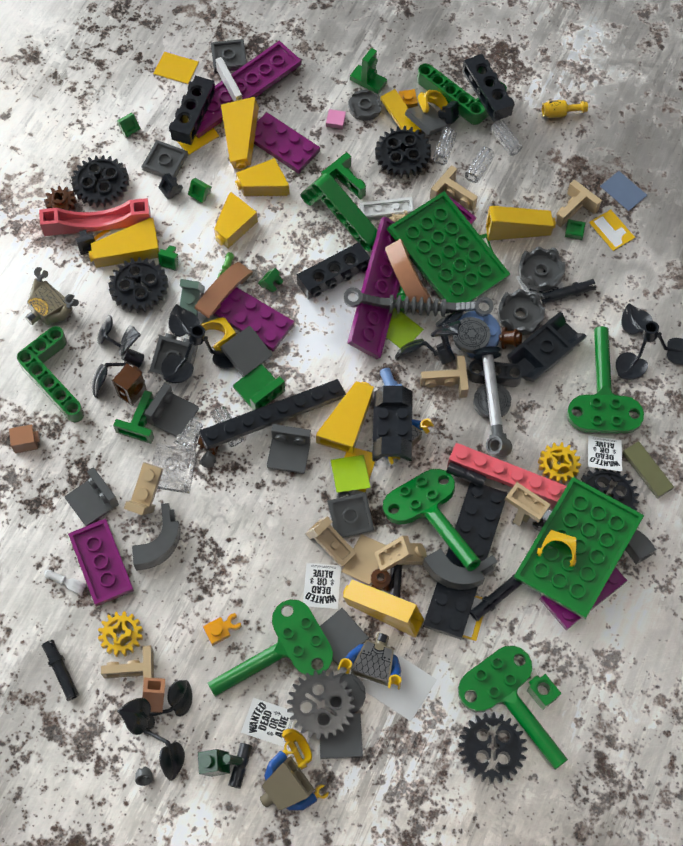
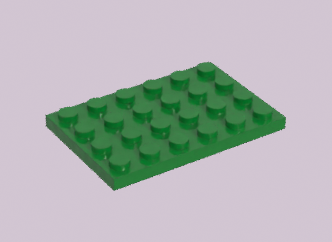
[387,191,510,314]
[513,477,644,620]

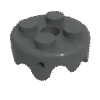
[518,246,565,291]
[498,289,545,335]

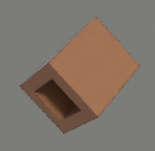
[9,424,40,453]
[142,677,165,712]

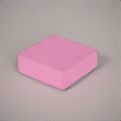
[326,109,346,129]

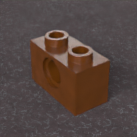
[112,364,147,406]

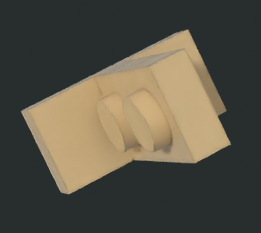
[430,165,478,211]
[556,179,602,228]
[420,355,469,398]
[124,462,164,515]
[505,482,551,527]
[305,516,357,567]
[374,536,427,571]
[101,645,154,684]

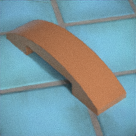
[385,239,433,313]
[195,262,253,318]

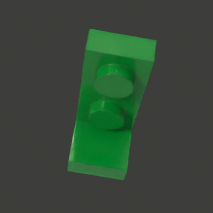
[350,48,387,94]
[321,152,366,200]
[113,390,154,444]

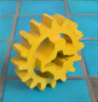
[538,442,581,484]
[98,611,143,657]

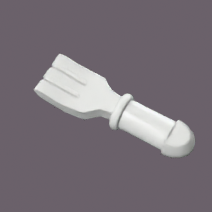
[44,570,86,596]

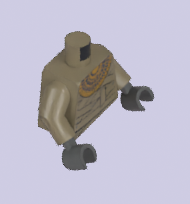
[25,267,79,325]

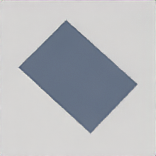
[600,171,647,211]

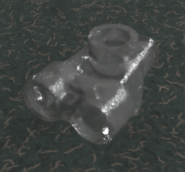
[174,419,203,452]

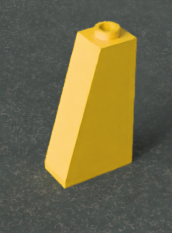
[221,97,259,169]
[485,206,556,241]
[89,218,159,268]
[316,381,374,454]
[343,579,424,638]

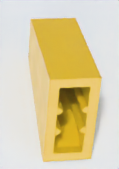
[235,158,290,196]
[214,192,258,249]

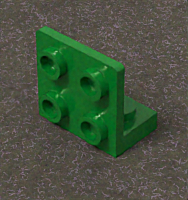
[233,364,285,410]

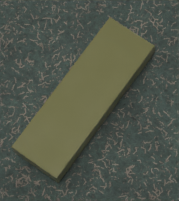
[622,441,674,499]

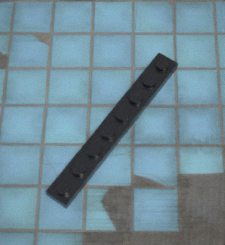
[199,379,346,450]

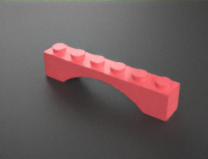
[39,198,151,236]
[447,443,566,509]

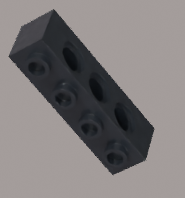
[462,54,515,122]
[169,75,216,145]
[297,242,370,300]

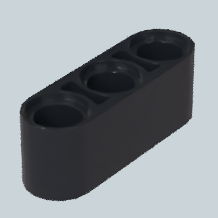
[467,360,524,387]

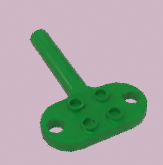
[567,326,644,434]
[383,469,481,571]
[207,599,333,697]
[458,646,568,770]

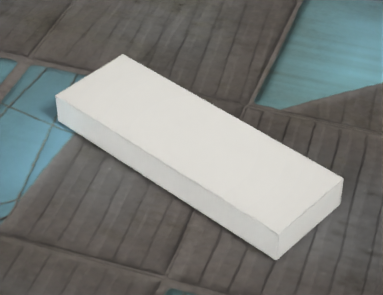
[216,57,242,101]
[360,197,414,220]

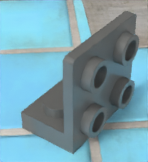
[144,382,199,438]
[267,424,311,474]
[65,467,119,526]

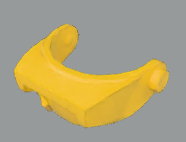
[418,90,448,113]
[201,317,236,351]
[536,530,576,567]
[282,729,312,770]

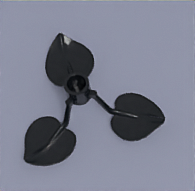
[615,303,683,380]
[161,304,235,384]
[395,312,464,365]
[91,315,144,398]
[117,680,192,781]

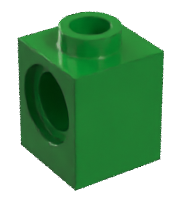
[526,674,562,710]

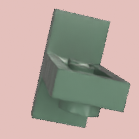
[179,279,205,317]

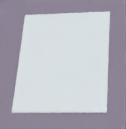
[362,652,437,721]

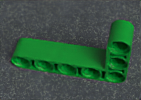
[417,63,507,125]
[300,173,378,252]
[17,326,84,423]

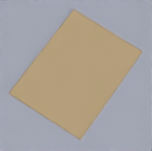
[341,534,386,585]

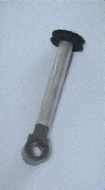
[473,346,512,457]

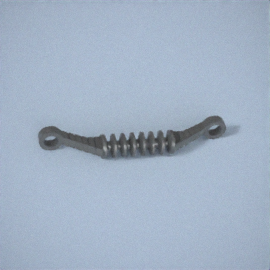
[344,287,494,317]

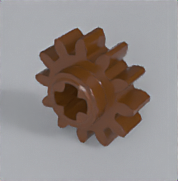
[44,186,77,210]

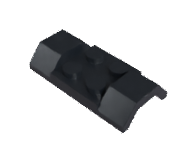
[507,311,587,382]
[372,386,413,461]

